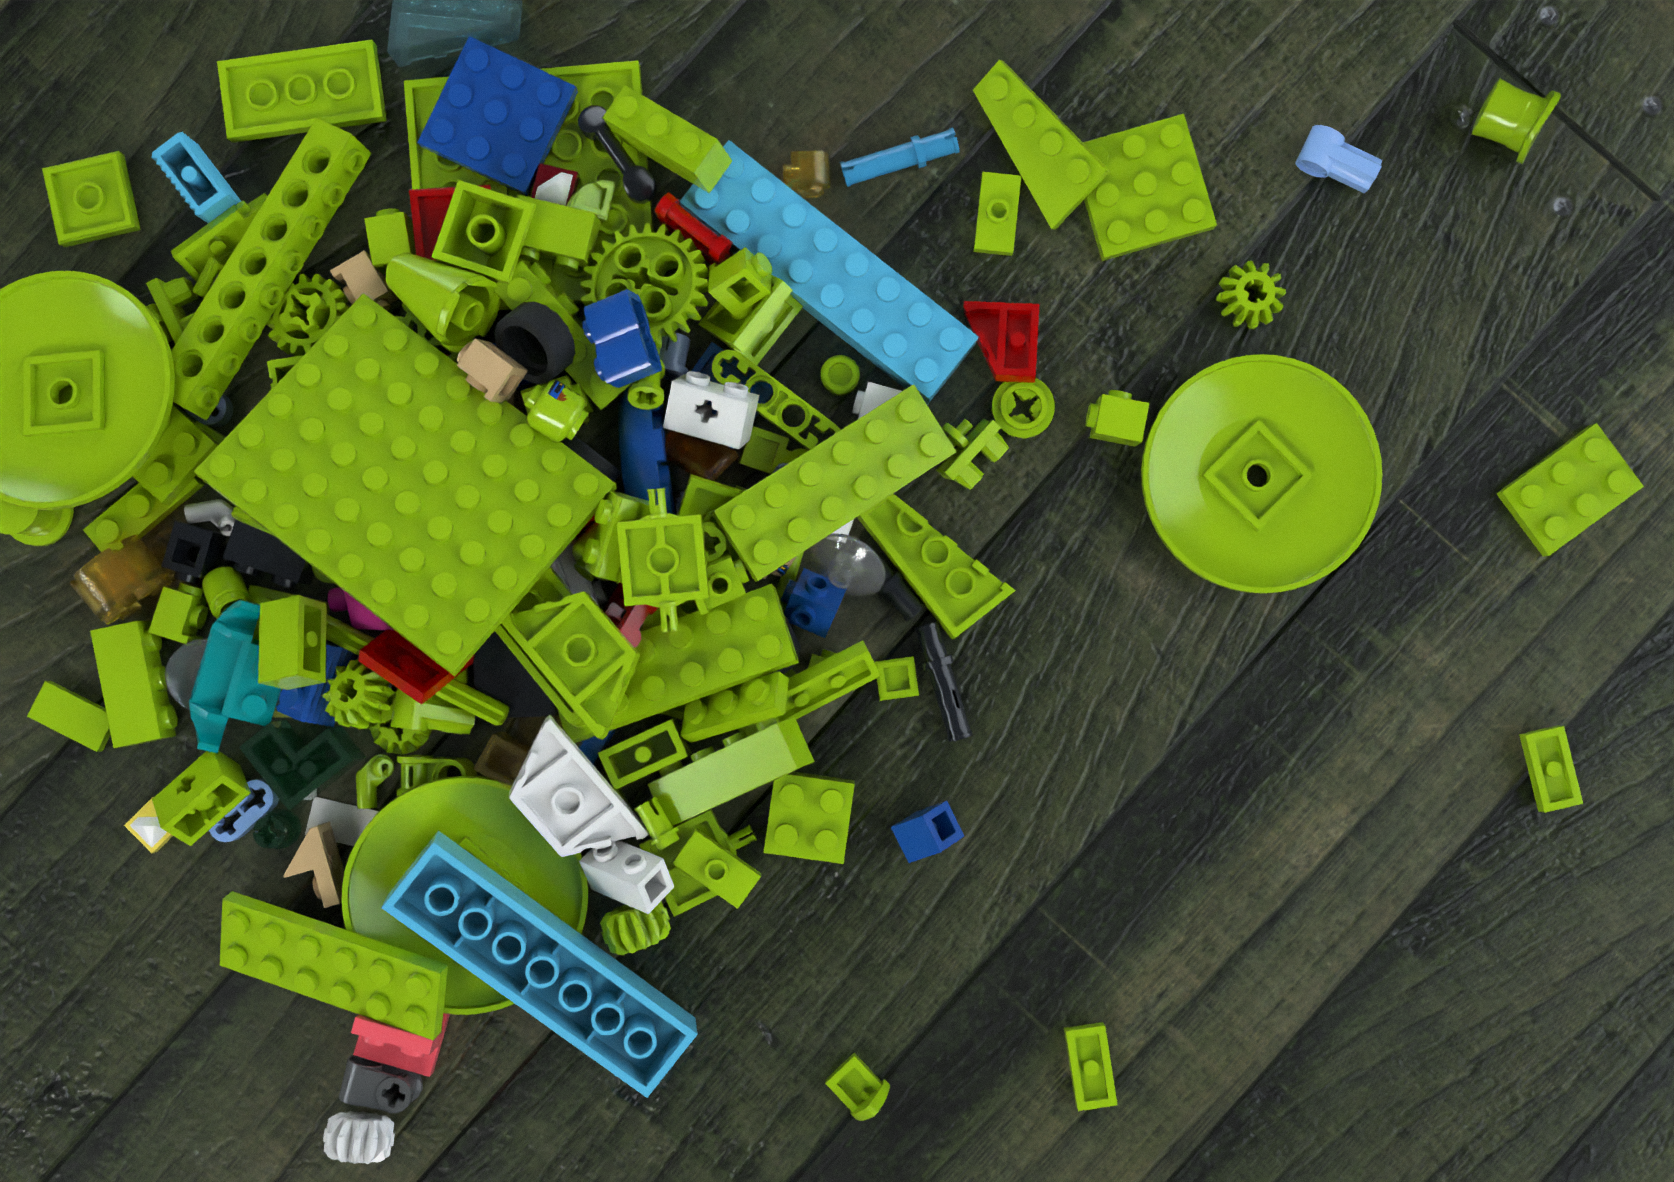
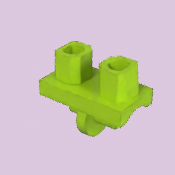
[146,277,198,344]
[936,419,1009,489]

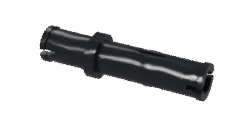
[914,621,973,742]

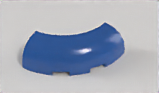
[618,384,676,515]

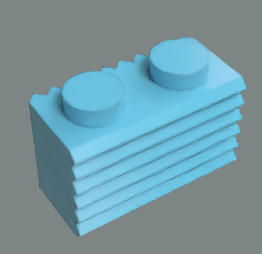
[151,132,241,223]

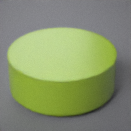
[821,355,860,396]

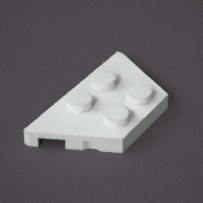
[509,715,649,857]

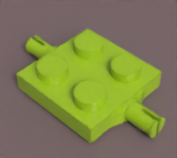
[616,488,710,632]
[639,809,757,917]

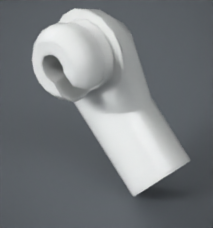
[184,499,236,536]

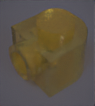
[783,151,831,198]

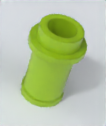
[634,796,680,851]

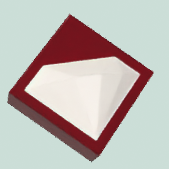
[531,163,580,206]

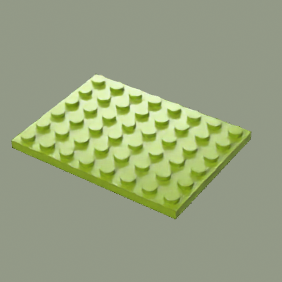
[194,293,617,677]

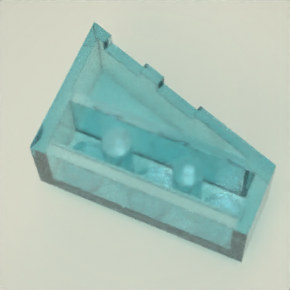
[387,0,522,67]

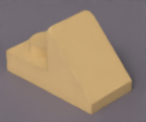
[283,821,344,908]

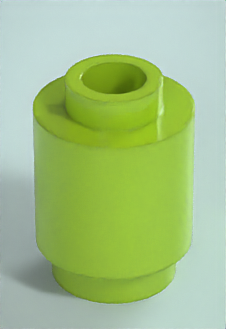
[202,567,252,618]

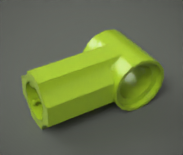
[390,688,475,735]

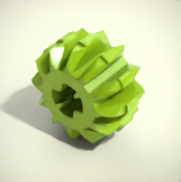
[1216,261,1286,329]
[321,660,396,729]
[600,901,671,955]

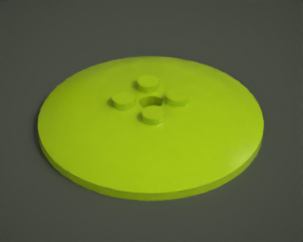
[0,271,175,510]
[1141,354,1383,594]
[341,776,589,1015]

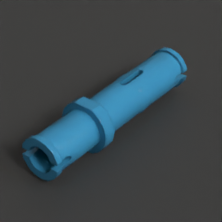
[840,127,960,187]

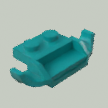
[189,599,281,754]

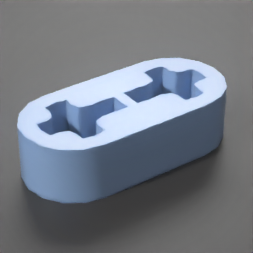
[209,778,280,842]

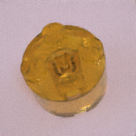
[69,535,172,625]

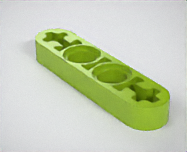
[712,350,841,451]

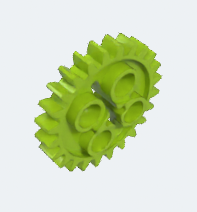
[580,223,709,349]

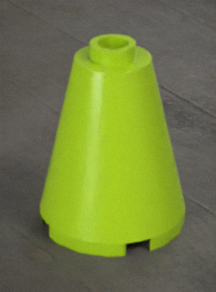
[386,252,501,353]

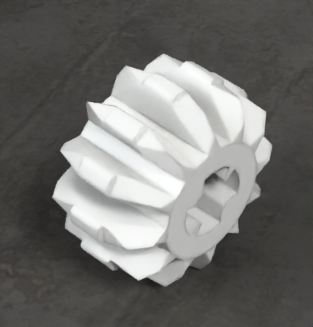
[323,1111,395,1164]

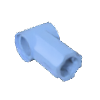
[1295,125,1382,193]

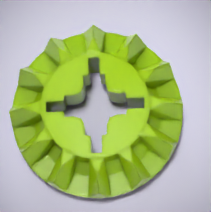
[991,378,1055,439]
[368,692,432,754]

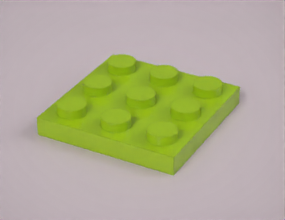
[1083,114,1217,261]

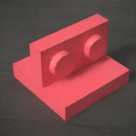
[351,1013,450,1077]

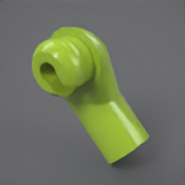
[356,754,395,809]

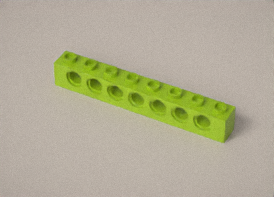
[171,118,372,421]

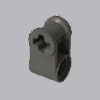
[339,1055,423,1113]

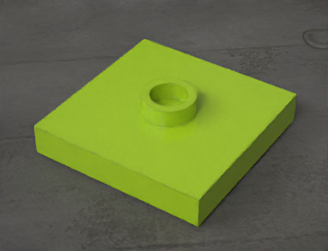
[42,151,141,247]

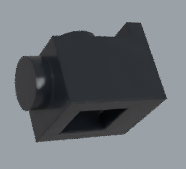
[161,521,227,584]

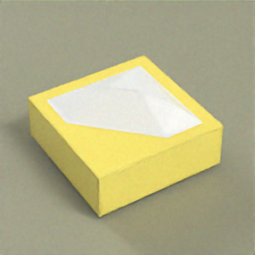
[124,797,173,853]

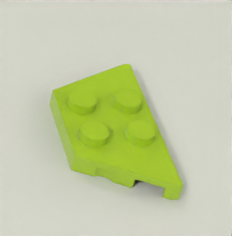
[501,591,640,740]

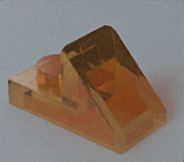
[665,430,739,481]

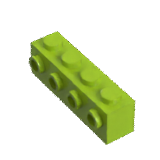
[494,260,632,410]
[647,717,815,826]

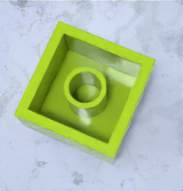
[764,772,855,864]

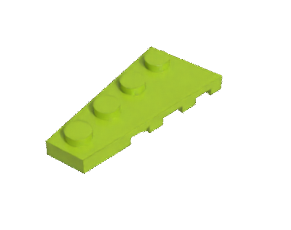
[973,60,1111,230]
[857,493,1016,640]

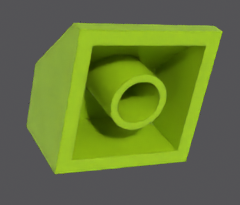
[432,179,536,284]

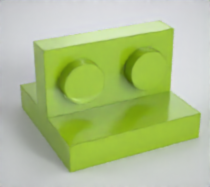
[699,275,803,365]

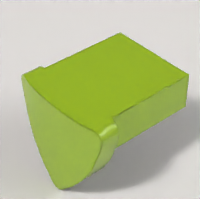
[825,1053,890,1121]

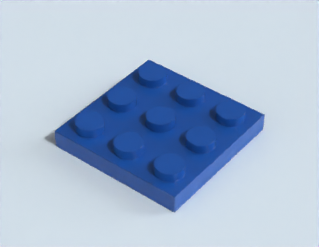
[418,36,578,196]

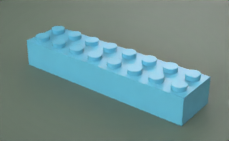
[679,140,979,405]
[382,830,698,1098]

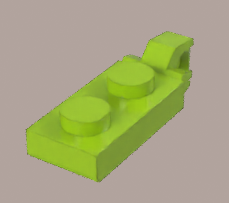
[171,193,267,282]

